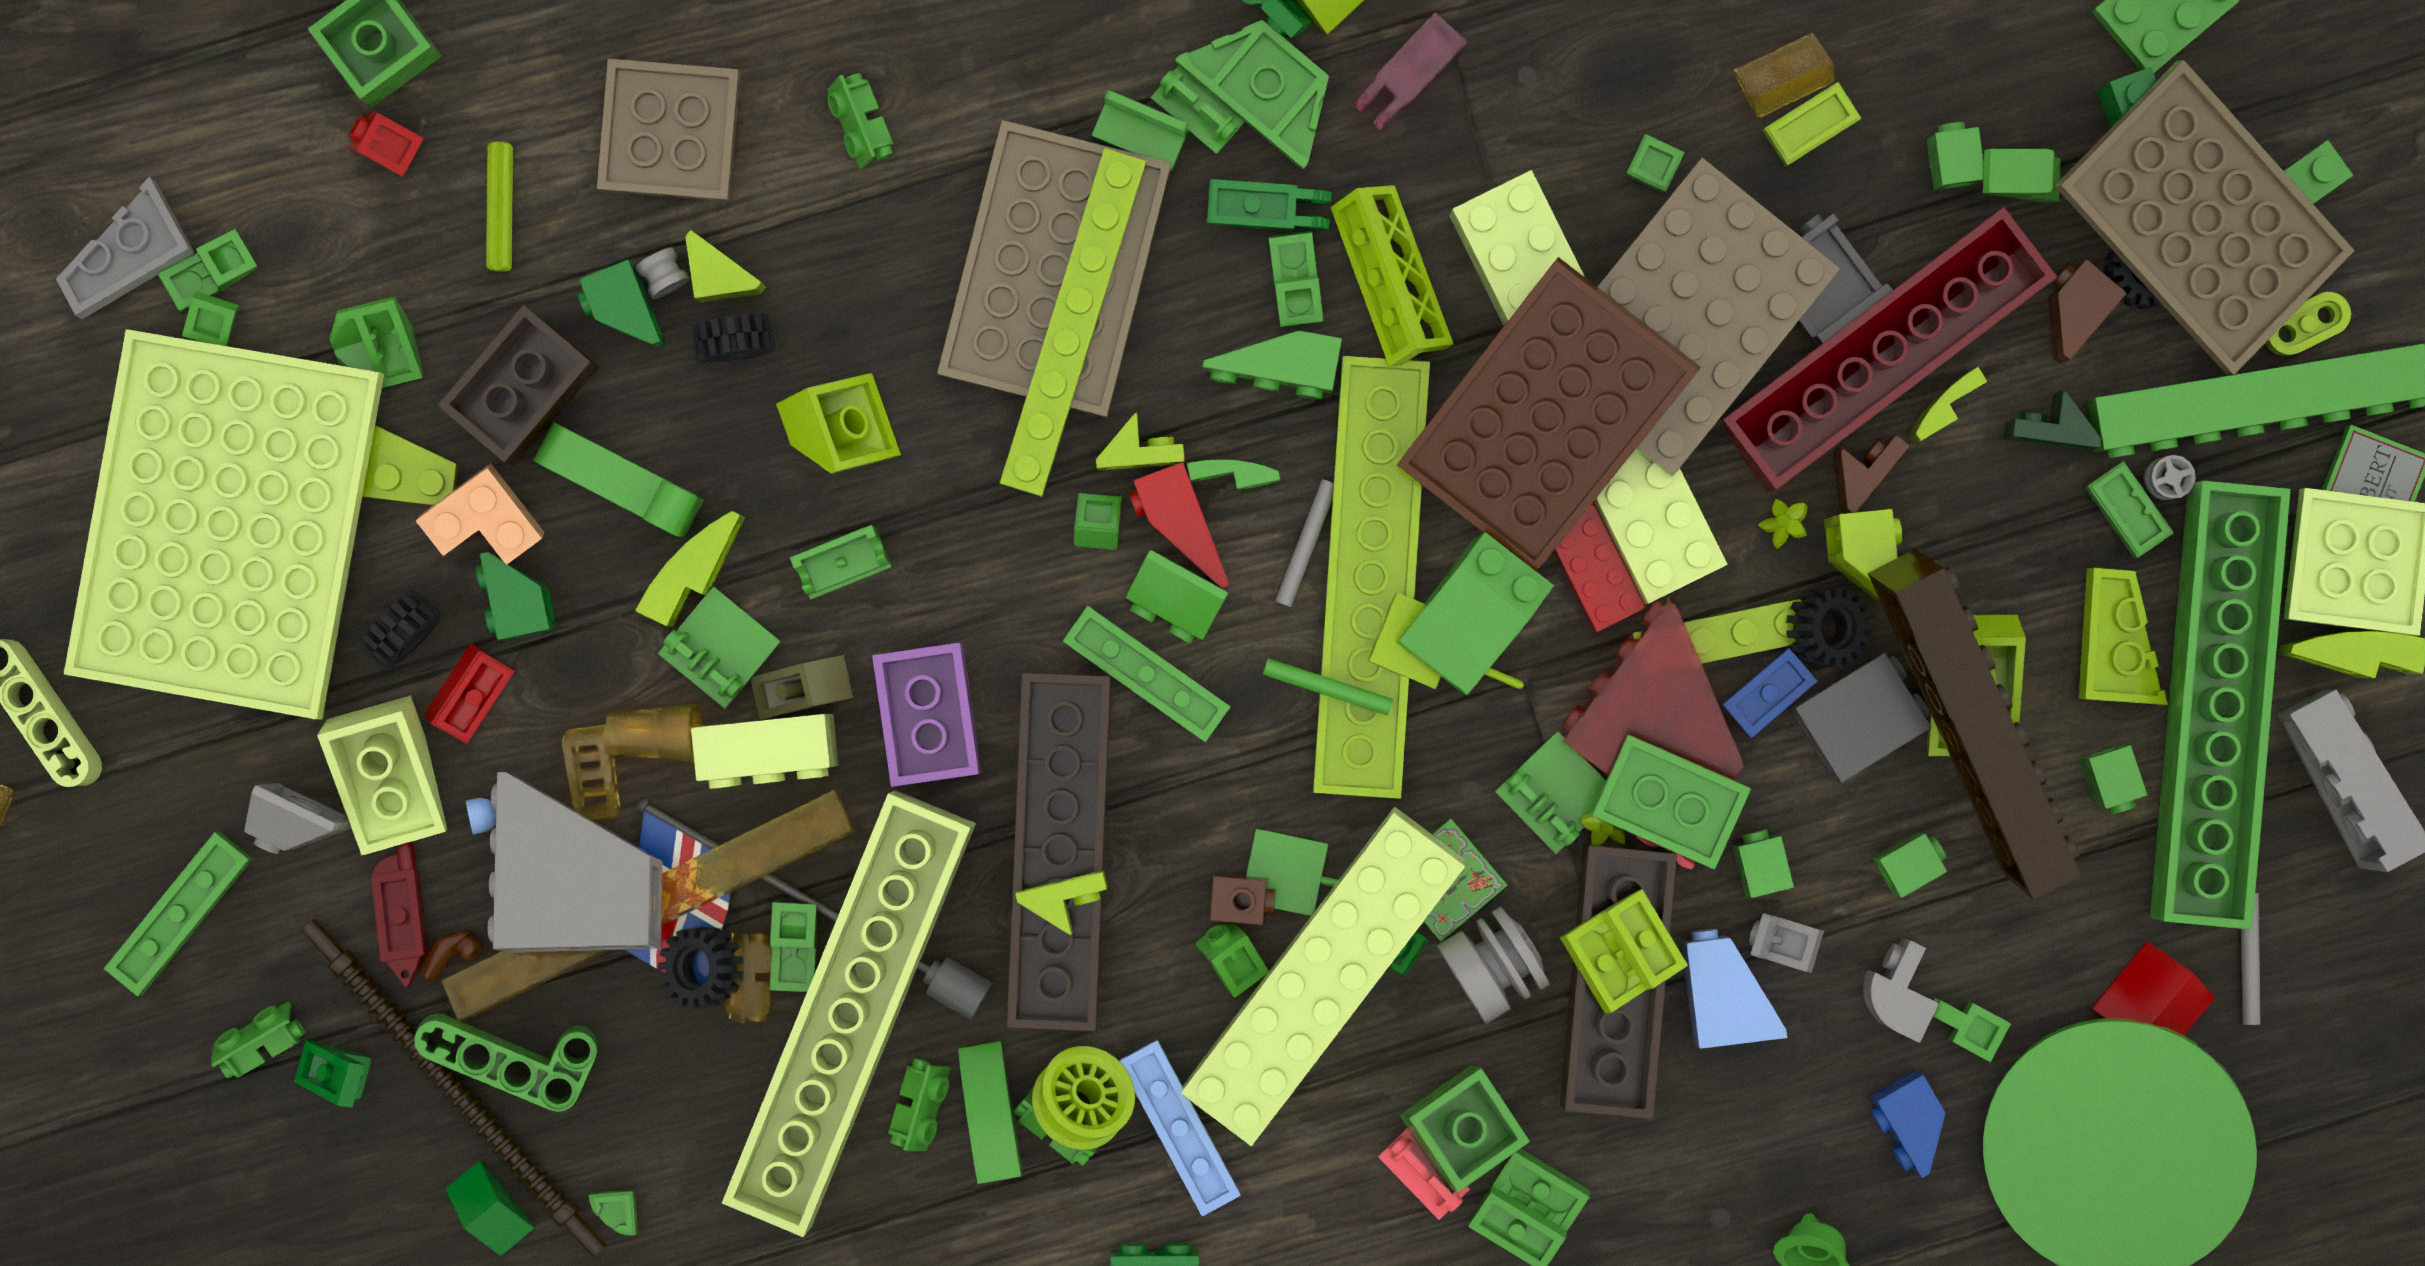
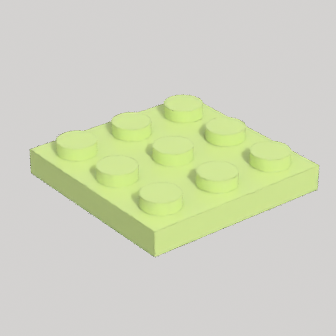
[2283,488,2425,636]

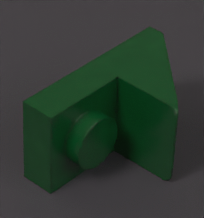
[2004,390,2102,451]

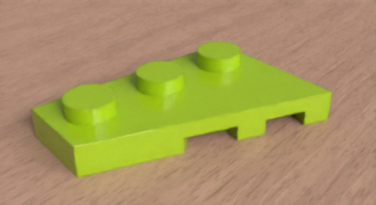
[362,425,459,505]
[2078,568,2168,705]

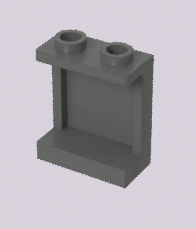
[1797,213,1893,348]
[1788,653,1931,783]

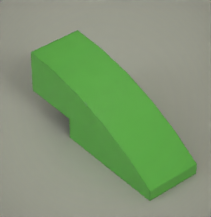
[958,1040,1023,1184]

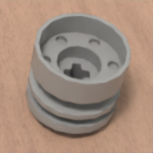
[1437,906,1550,1024]

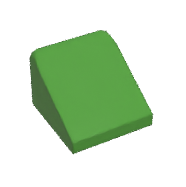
[1074,493,1122,550]

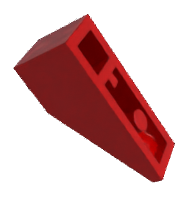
[1129,462,1229,589]

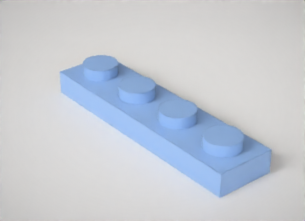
[1119,1039,1241,1216]

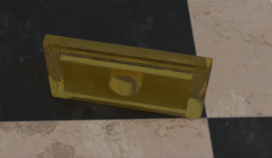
[1735,33,1835,117]

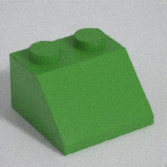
[1126,550,1228,644]

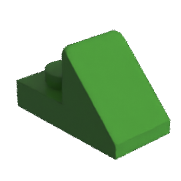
[1983,149,2061,203]

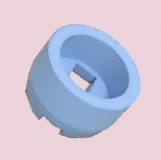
[466,798,496,835]

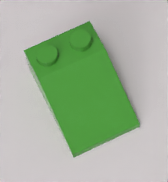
[1397,532,1554,695]

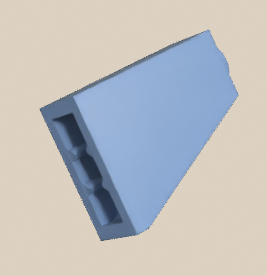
[1681,929,1787,1049]

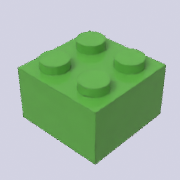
[308,0,442,108]
[1399,1065,1530,1192]

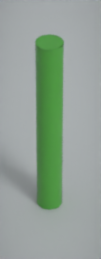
[1263,658,1393,716]

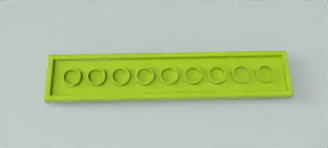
[1313,356,1430,799]

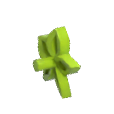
[1758,499,1808,549]
[1580,812,1625,845]

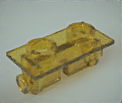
[724,932,772,1023]

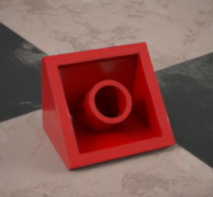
[2091,941,2215,1035]

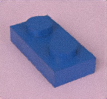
[1721,648,1818,738]

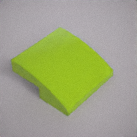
[1560,889,1688,1014]

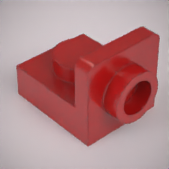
[348,111,424,177]

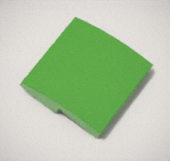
[1468,1149,1591,1266]

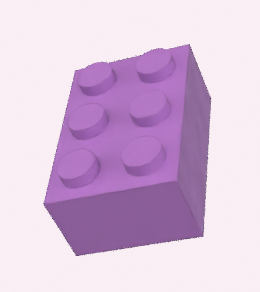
[872,643,982,787]

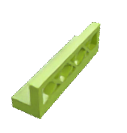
[1330,185,1453,367]

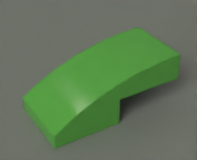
[157,229,258,315]
[1268,230,1324,327]
[1187,460,1280,491]
[770,902,817,992]

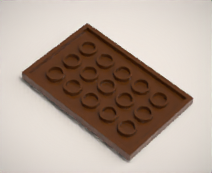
[1397,257,1700,572]

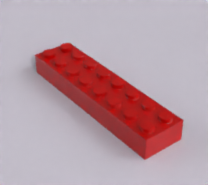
[1553,503,1646,633]

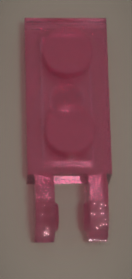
[1354,12,1467,130]

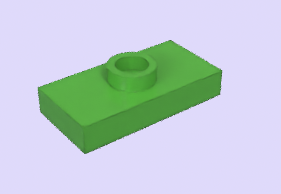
[2085,461,2174,558]

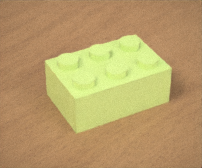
[691,714,839,789]

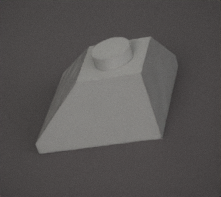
[244,783,352,854]

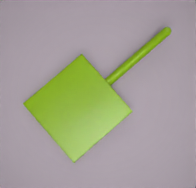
[1368,592,1524,689]

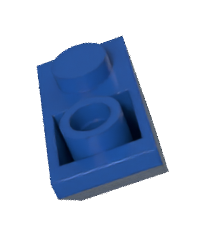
[1869,1070,1945,1178]

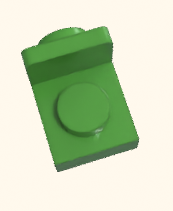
[1195,922,1269,998]

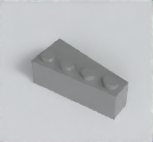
[2277,690,2425,872]

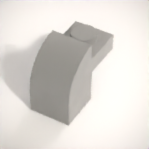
[1863,938,1939,1043]

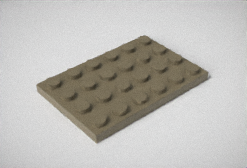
[2055,60,2355,375]
[937,120,1171,418]
[1597,158,1840,477]

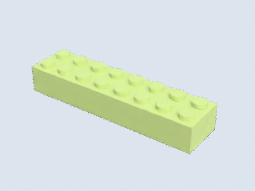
[1181,807,1465,1146]

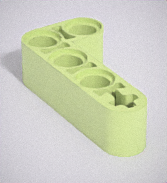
[0,639,102,787]

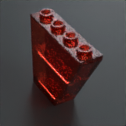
[1561,596,1744,780]

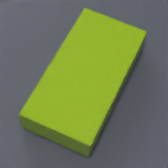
[1762,82,1861,167]

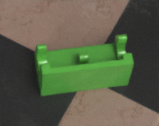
[790,525,892,600]

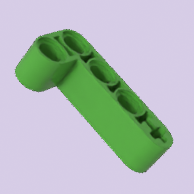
[533,422,704,538]
[414,1014,598,1112]

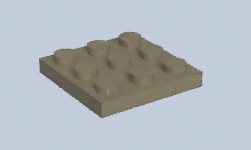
[597,59,741,202]

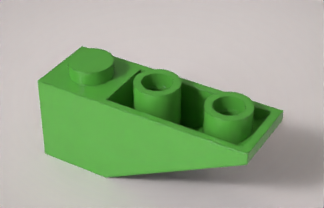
[1203,331,1342,399]

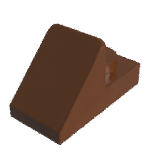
[1833,435,1910,514]

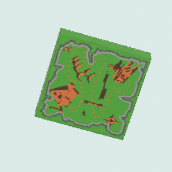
[1423,818,1508,942]

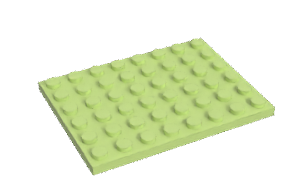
[64,329,384,720]

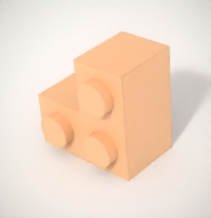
[416,463,545,565]

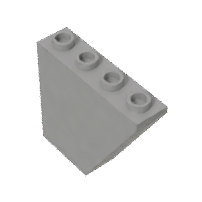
[488,772,662,953]

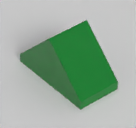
[445,1160,536,1256]

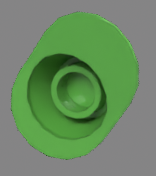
[1773,1213,1849,1266]

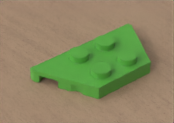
[1175,20,1329,171]

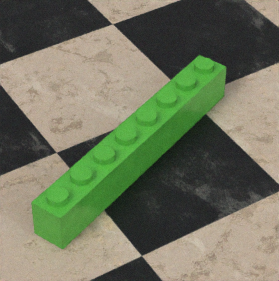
[2085,344,2425,459]

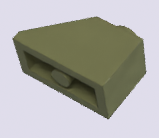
[750,655,853,720]

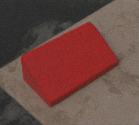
[424,643,515,744]

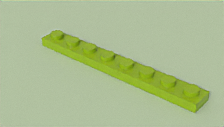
[1000,148,1147,497]

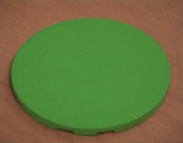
[1983,1018,2257,1266]

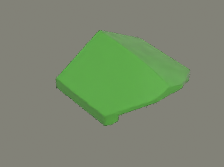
[329,296,424,388]

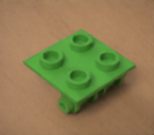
[658,586,781,709]
[1495,731,1606,854]

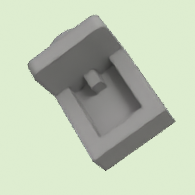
[1749,913,1824,973]

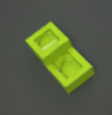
[1907,367,1987,444]

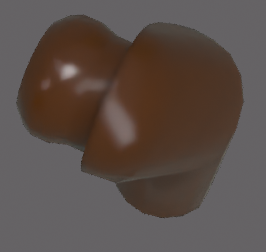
[418,930,482,981]

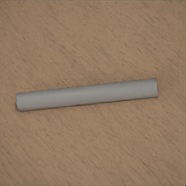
[1275,479,1334,607]
[2241,893,2261,1025]

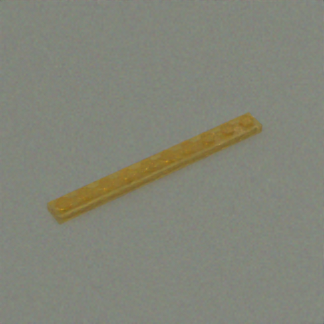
[442,790,855,1022]

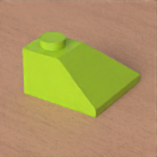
[776,373,901,474]

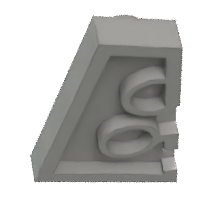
[56,177,195,319]

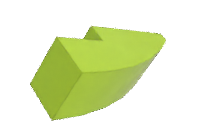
[635,511,745,627]
[2278,631,2425,679]

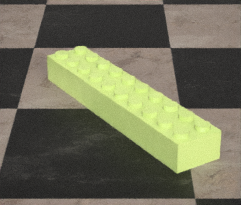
[1449,170,1728,605]
[722,790,976,1237]

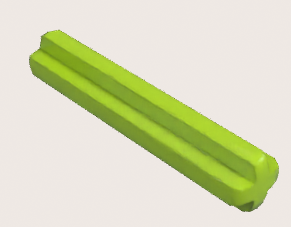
[486,142,513,272]

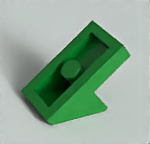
[294,1040,371,1108]

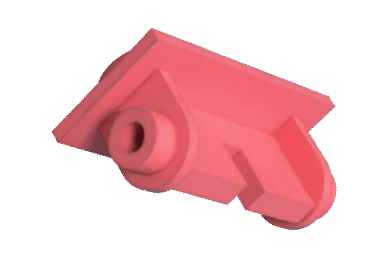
[1378,1128,1470,1220]

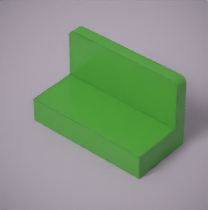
[1091,90,1189,172]

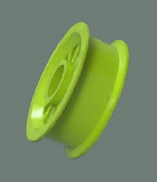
[1032,1046,1135,1150]

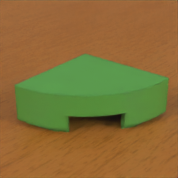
[589,1189,638,1235]

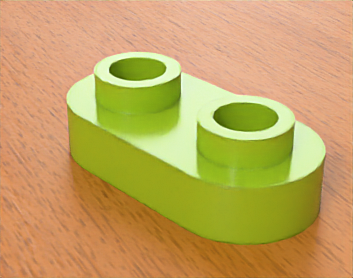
[2265,292,2351,356]

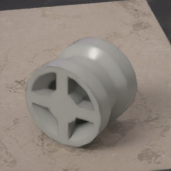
[635,247,690,299]
[2143,455,2196,501]

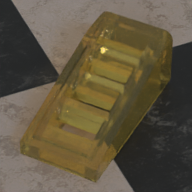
[561,725,621,820]

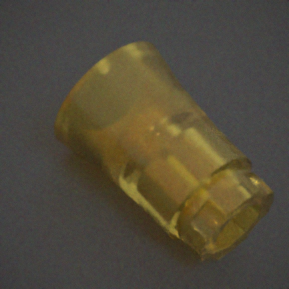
[604,702,703,763]

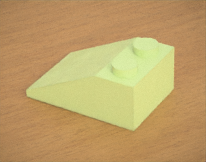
[317,695,447,855]

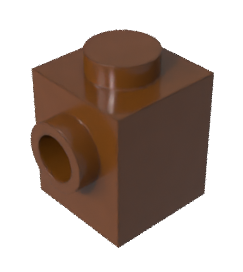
[1210,874,1276,925]

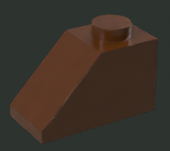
[2048,259,2127,364]

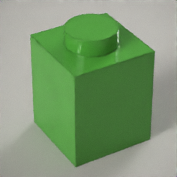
[1927,122,1984,191]
[2079,745,2147,814]
[1732,829,1794,898]
[1872,832,1947,898]

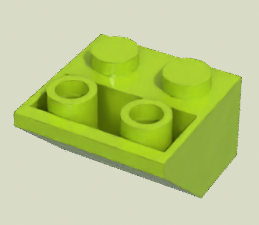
[1824,509,1902,601]

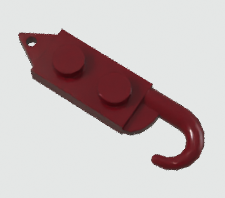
[371,841,428,988]

